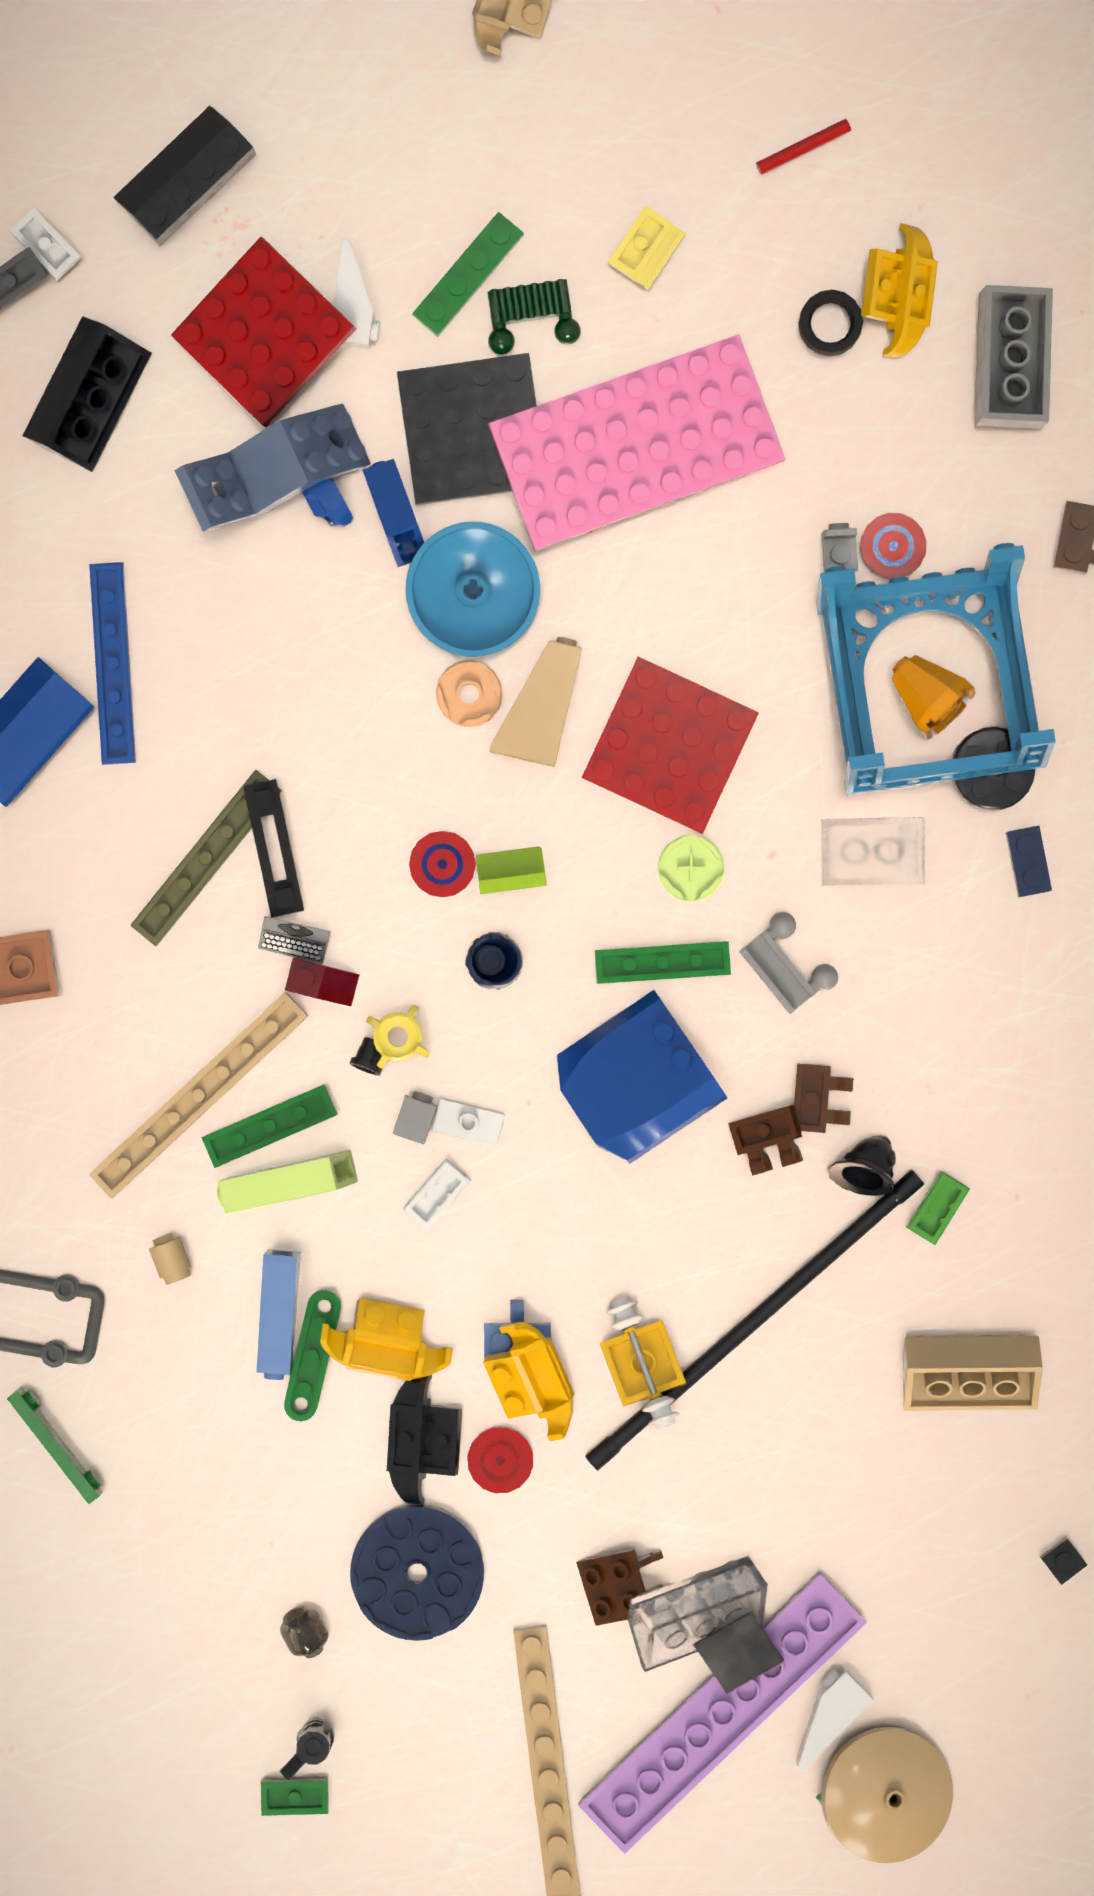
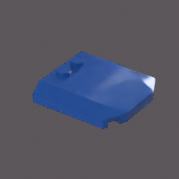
[557,990,728,1164]

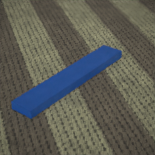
[89,562,136,765]

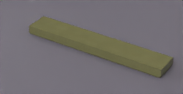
[130,769,282,947]

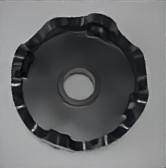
[952,727,1036,811]

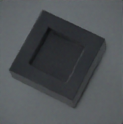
[1040,1537,1088,1585]

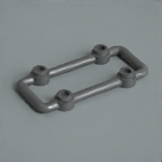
[0,1270,104,1368]

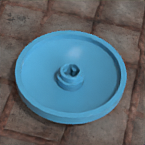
[405,522,540,657]

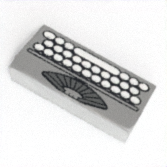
[258,916,331,964]

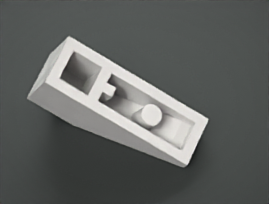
[333,239,380,349]
[796,1666,874,1772]

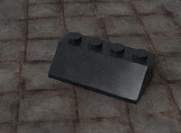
[113,105,256,247]
[22,316,152,472]

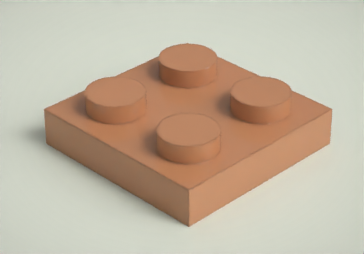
[0,930,59,1005]

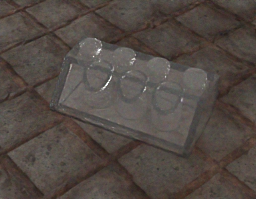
[628,1556,768,1672]

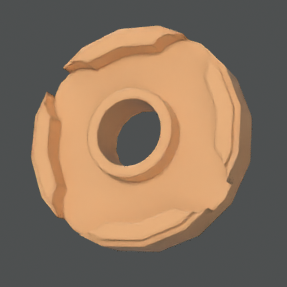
[436,660,503,727]

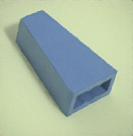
[256,1249,301,1380]

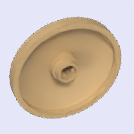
[821,1727,953,1863]

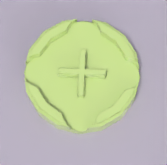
[658,835,724,902]

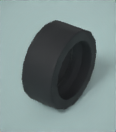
[798,289,863,356]

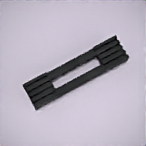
[243,779,304,918]

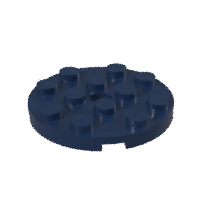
[350,1505,484,1641]

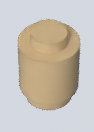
[149,1233,191,1285]

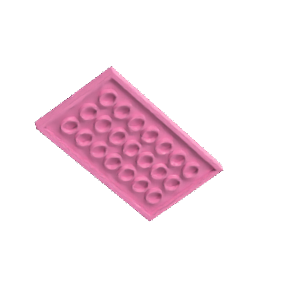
[488,334,786,551]

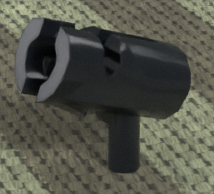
[280,1717,335,1780]

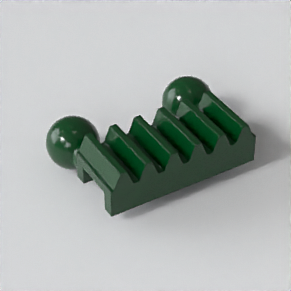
[487,279,581,355]

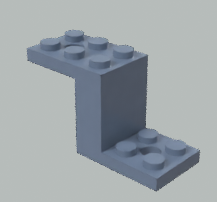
[174,403,371,532]

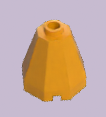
[892,655,976,740]

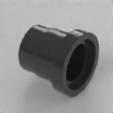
[349,1037,383,1076]

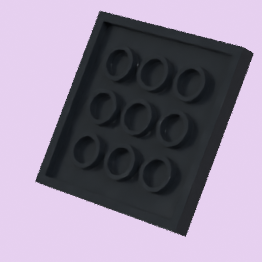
[397,353,537,506]

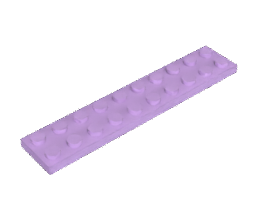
[578,1572,867,1854]

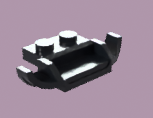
[386,1375,462,1505]

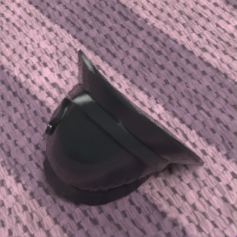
[828,1135,896,1196]

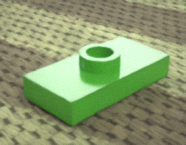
[906,1171,970,1245]

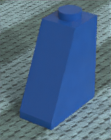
[362,458,424,567]

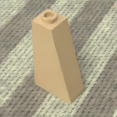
[489,637,582,767]

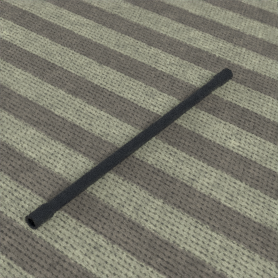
[585,1169,925,1471]

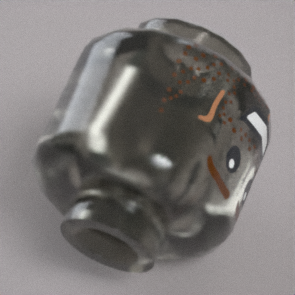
[279,1606,329,1659]

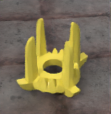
[366,1004,430,1069]

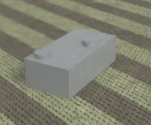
[975,285,1053,429]

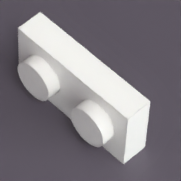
[10,208,81,281]

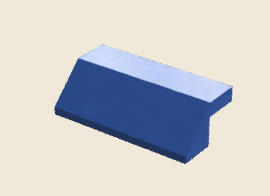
[0,657,94,807]

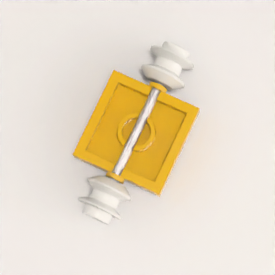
[599,1297,686,1430]

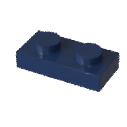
[1005,825,1052,898]

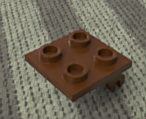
[576,1549,673,1626]

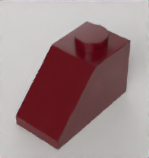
[285,958,360,1007]

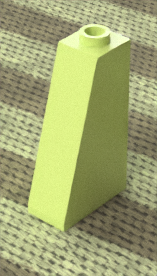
[217,1150,358,1214]

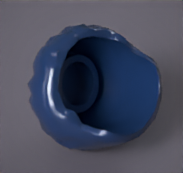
[465,932,523,990]

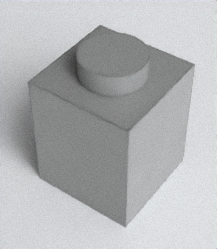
[392,1091,438,1145]

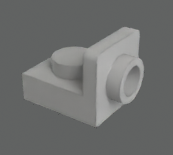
[821,523,858,573]

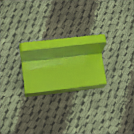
[476,846,547,894]

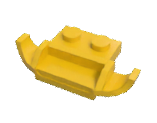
[861,223,938,359]
[320,1298,453,1381]
[483,1322,575,1442]

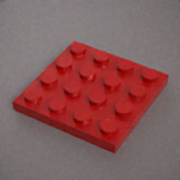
[171,236,357,427]
[581,656,759,834]

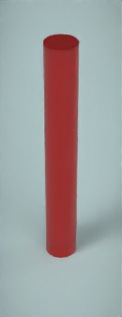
[756,118,851,175]

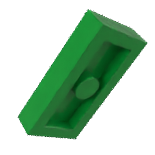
[260,1778,329,1816]

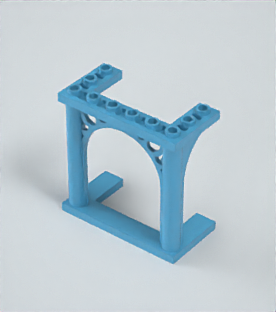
[816,543,1056,795]

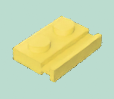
[608,206,686,290]

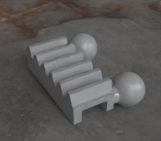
[739,912,838,1014]

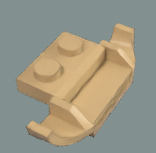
[472,0,552,56]

